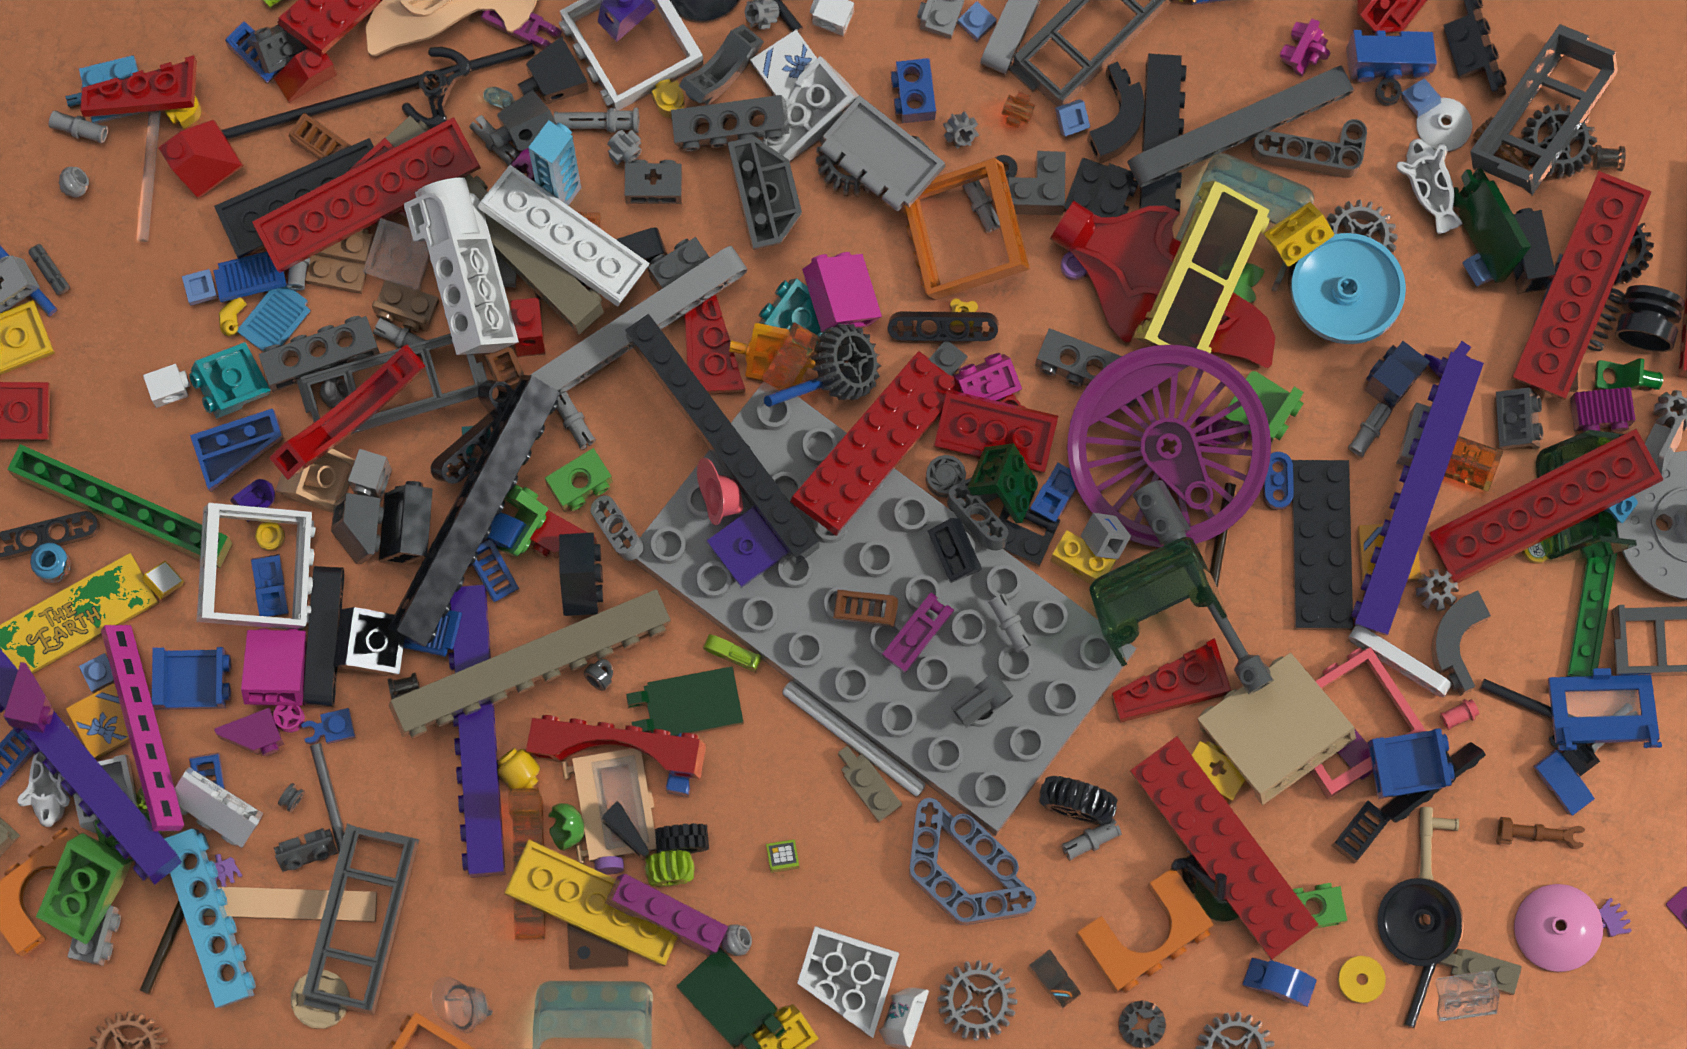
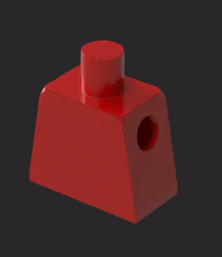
[510,298,546,357]

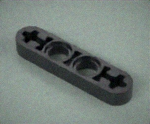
[888,311,999,341]
[0,511,100,560]

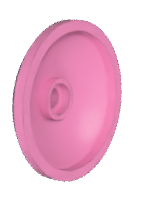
[1514,884,1603,972]

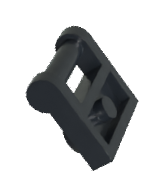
[990,505,1061,567]

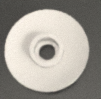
[1416,98,1472,152]

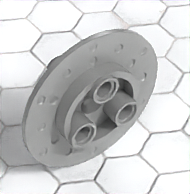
[1616,451,1687,600]

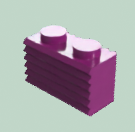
[1570,387,1635,435]

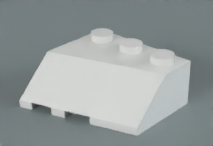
[175,767,263,848]
[797,926,899,1038]

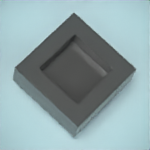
[928,341,968,376]

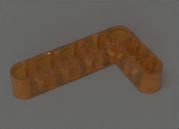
[509,788,545,940]

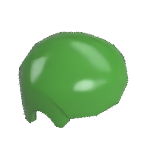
[548,803,585,851]

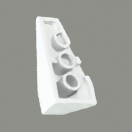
[762,56,859,162]

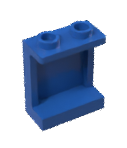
[152,647,231,710]
[1368,728,1455,799]

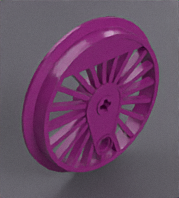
[1067,345,1271,547]

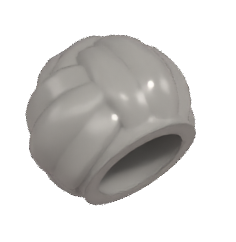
[59,167,89,197]
[320,377,349,408]
[721,924,752,956]

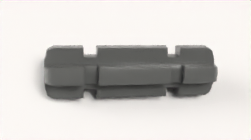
[28,244,70,295]

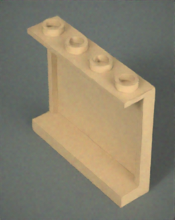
[1198,652,1356,805]

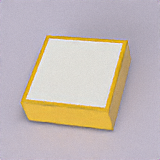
[142,561,184,599]

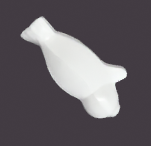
[1396,139,1462,234]
[17,726,70,827]

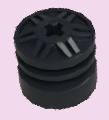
[1615,285,1685,352]

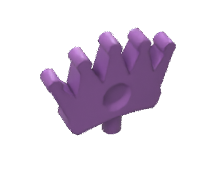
[203,854,242,887]
[1599,898,1631,937]

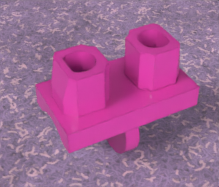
[1280,18,1330,76]

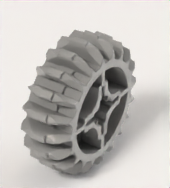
[1327,200,1398,253]
[937,960,1017,1041]
[1195,1012,1275,1049]

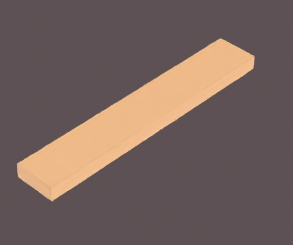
[200,886,377,922]

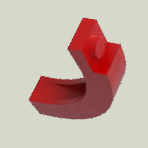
[269,345,426,480]

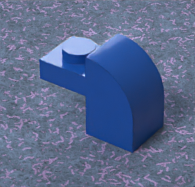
[1243,958,1317,1007]

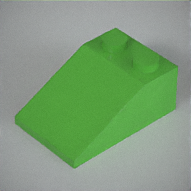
[36,833,133,944]

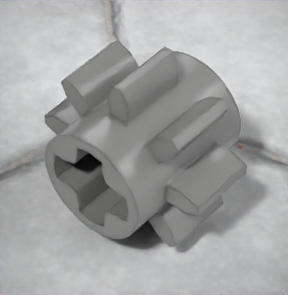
[745,0,779,30]
[943,111,979,148]
[607,130,642,164]

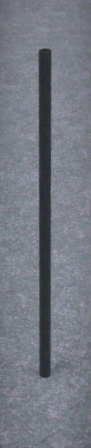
[221,43,535,140]

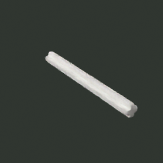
[782,681,926,796]

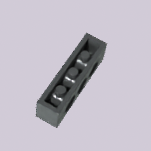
[671,95,790,151]
[258,316,380,392]
[1035,328,1146,407]

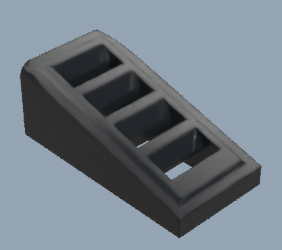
[602,801,649,860]
[1332,801,1390,864]

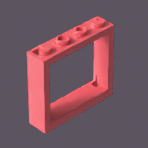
[1310,647,1426,799]

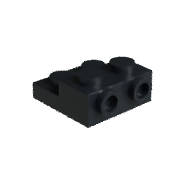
[1064,157,1138,217]

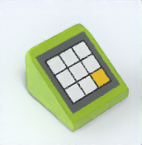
[766,839,799,873]

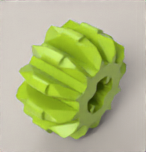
[645,850,695,887]

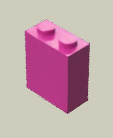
[802,252,882,332]
[241,628,307,705]

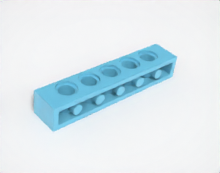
[528,120,581,205]
[165,829,256,1008]

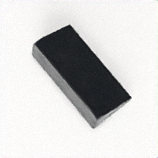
[927,518,982,583]

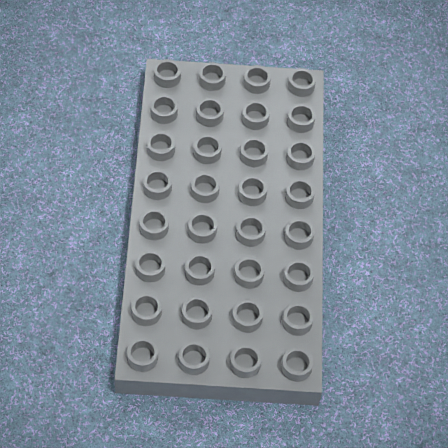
[631,375,1137,836]

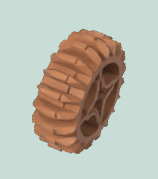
[88,1011,168,1049]

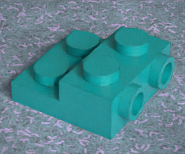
[759,278,822,355]
[189,342,271,419]

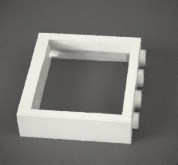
[559,0,703,111]
[197,503,316,630]

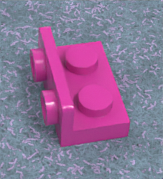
[953,353,1022,401]

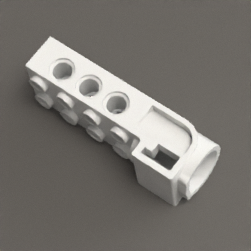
[404,177,519,355]

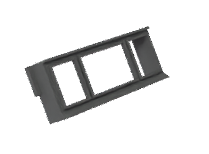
[1009,0,1173,107]
[1470,24,1618,195]
[297,333,487,434]
[1612,605,1687,676]
[302,823,419,1015]

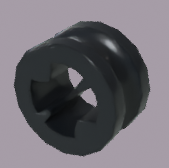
[1375,78,1402,106]

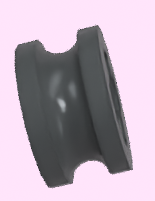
[278,783,305,813]

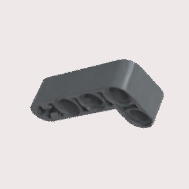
[1252,119,1367,178]

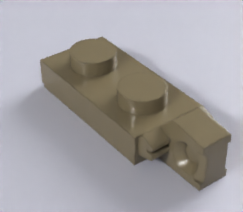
[838,746,902,823]
[1437,948,1522,995]

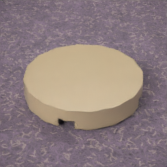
[291,970,350,1029]

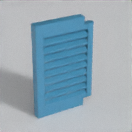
[237,286,311,352]

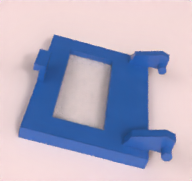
[1548,668,1662,750]

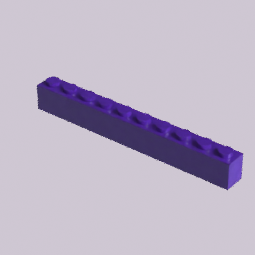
[1351,352,1484,636]
[449,585,506,878]
[0,649,182,885]

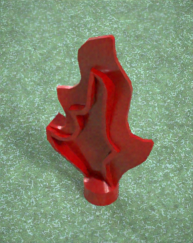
[1050,201,1276,368]

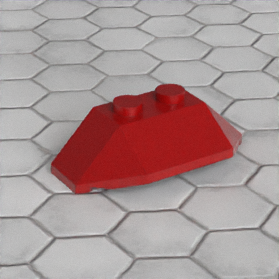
[1357,0,1427,33]

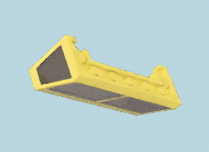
[1133,181,1270,353]

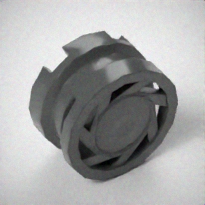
[926,455,966,499]

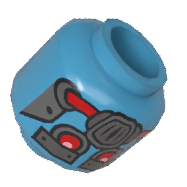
[30,543,71,583]

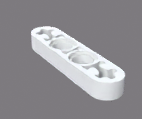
[1348,625,1452,697]

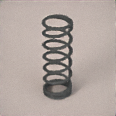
[1588,288,1626,351]

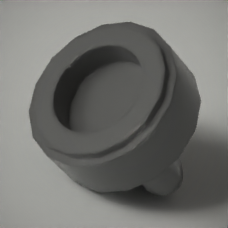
[584,659,613,691]

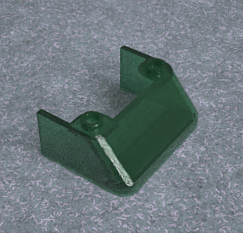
[1536,430,1637,560]
[1089,537,1228,667]

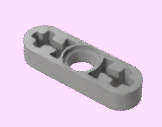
[590,495,644,561]

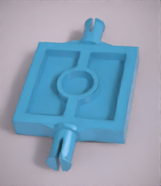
[66,55,142,124]

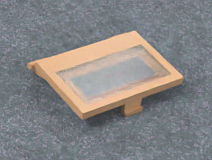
[562,748,656,863]

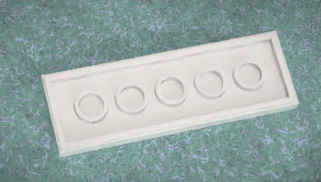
[477,165,650,307]

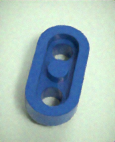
[1263,452,1294,510]

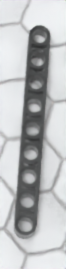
[1127,66,1355,187]

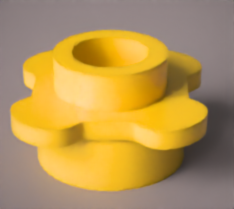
[950,298,978,328]

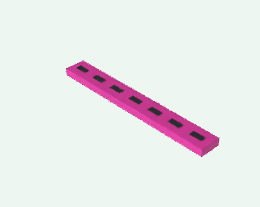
[101,625,184,831]

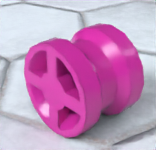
[273,705,305,733]

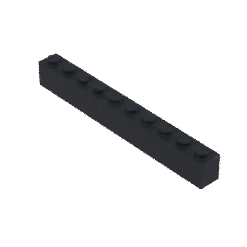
[625,314,819,565]
[387,375,560,647]

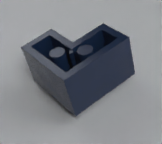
[1365,341,1430,410]

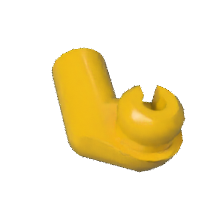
[219,298,247,336]

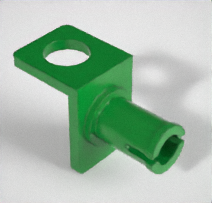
[1595,358,1663,390]

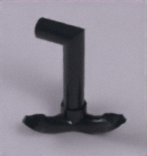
[1171,854,1227,901]

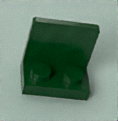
[967,443,1038,524]

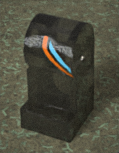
[1027,949,1081,1009]

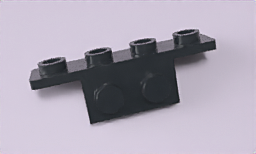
[1443,0,1507,96]
[1381,742,1486,823]

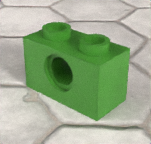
[545,448,613,512]
[1293,883,1347,929]

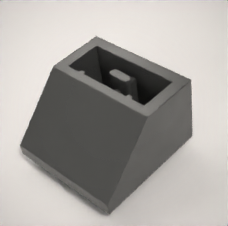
[331,493,384,564]

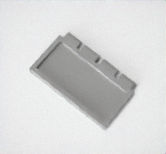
[820,95,946,211]

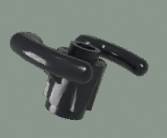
[402,47,472,129]

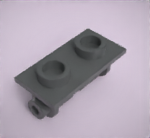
[274,828,338,872]

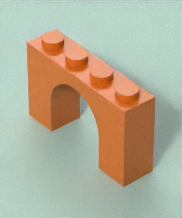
[0,827,80,957]
[1076,869,1214,993]

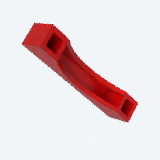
[526,715,706,779]

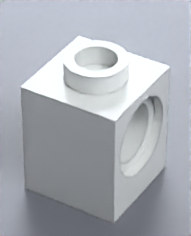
[810,0,854,36]
[143,364,191,408]

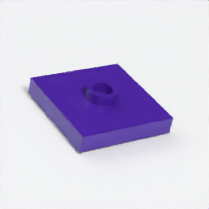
[707,507,788,588]

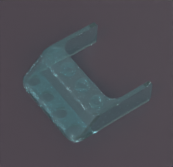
[1176,153,1314,292]
[533,981,653,1049]

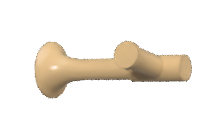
[1418,807,1459,881]

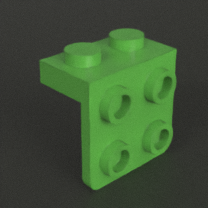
[1224,371,1304,444]
[496,485,549,556]

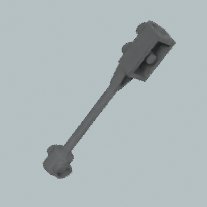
[1132,480,1274,695]

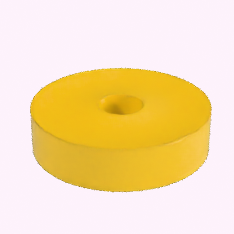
[1337,956,1386,1004]

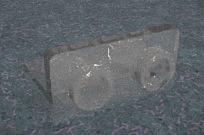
[1436,971,1500,1022]

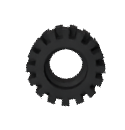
[655,823,709,854]

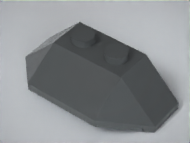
[727,136,802,250]

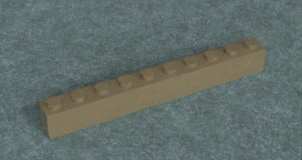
[386,116,604,335]
[389,589,671,738]

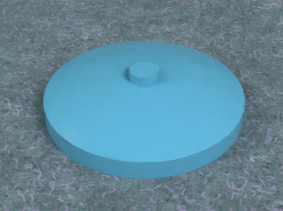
[1291,233,1406,344]

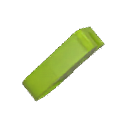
[703,634,761,672]

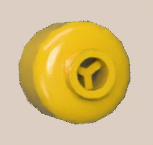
[497,748,540,792]

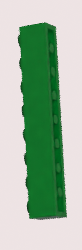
[7,444,232,569]

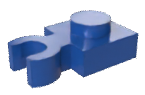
[301,708,356,744]

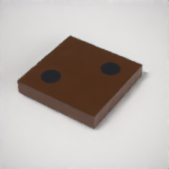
[567,923,628,970]

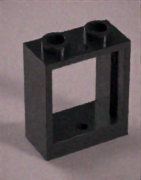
[1513,208,1556,294]
[379,481,433,565]

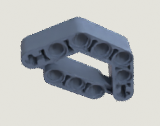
[909,798,1036,925]

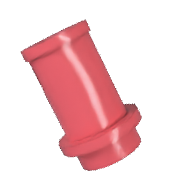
[1440,699,1479,730]

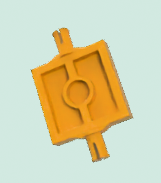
[729,323,816,386]

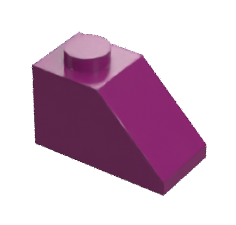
[3,662,53,733]
[214,708,284,756]

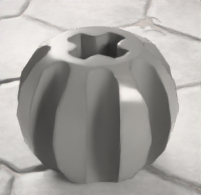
[1653,390,1687,430]
[1415,569,1459,611]

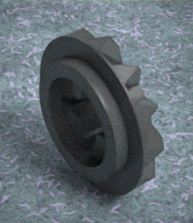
[1119,1000,1166,1048]

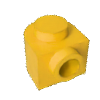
[652,79,685,118]
[164,96,201,130]

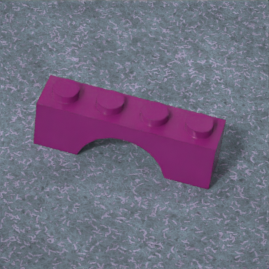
[605,873,728,956]

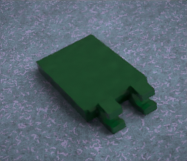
[1453,168,1531,283]
[626,666,744,736]
[676,947,787,1049]

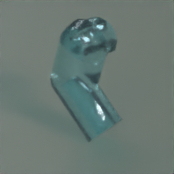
[483,86,515,109]

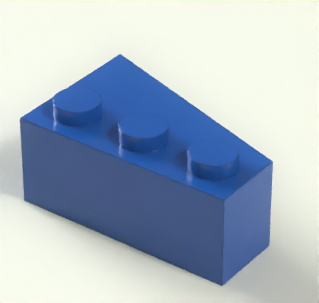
[1346,30,1437,82]
[190,408,284,492]

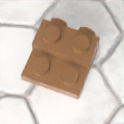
[305,228,374,294]

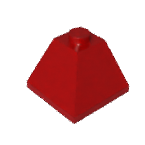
[158,120,244,198]

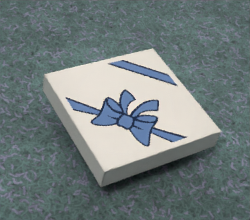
[750,30,817,100]

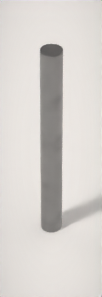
[310,743,345,853]

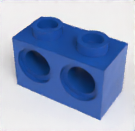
[891,58,936,123]

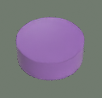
[1060,251,1087,280]
[594,856,624,875]

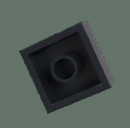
[559,532,604,616]
[333,607,405,676]

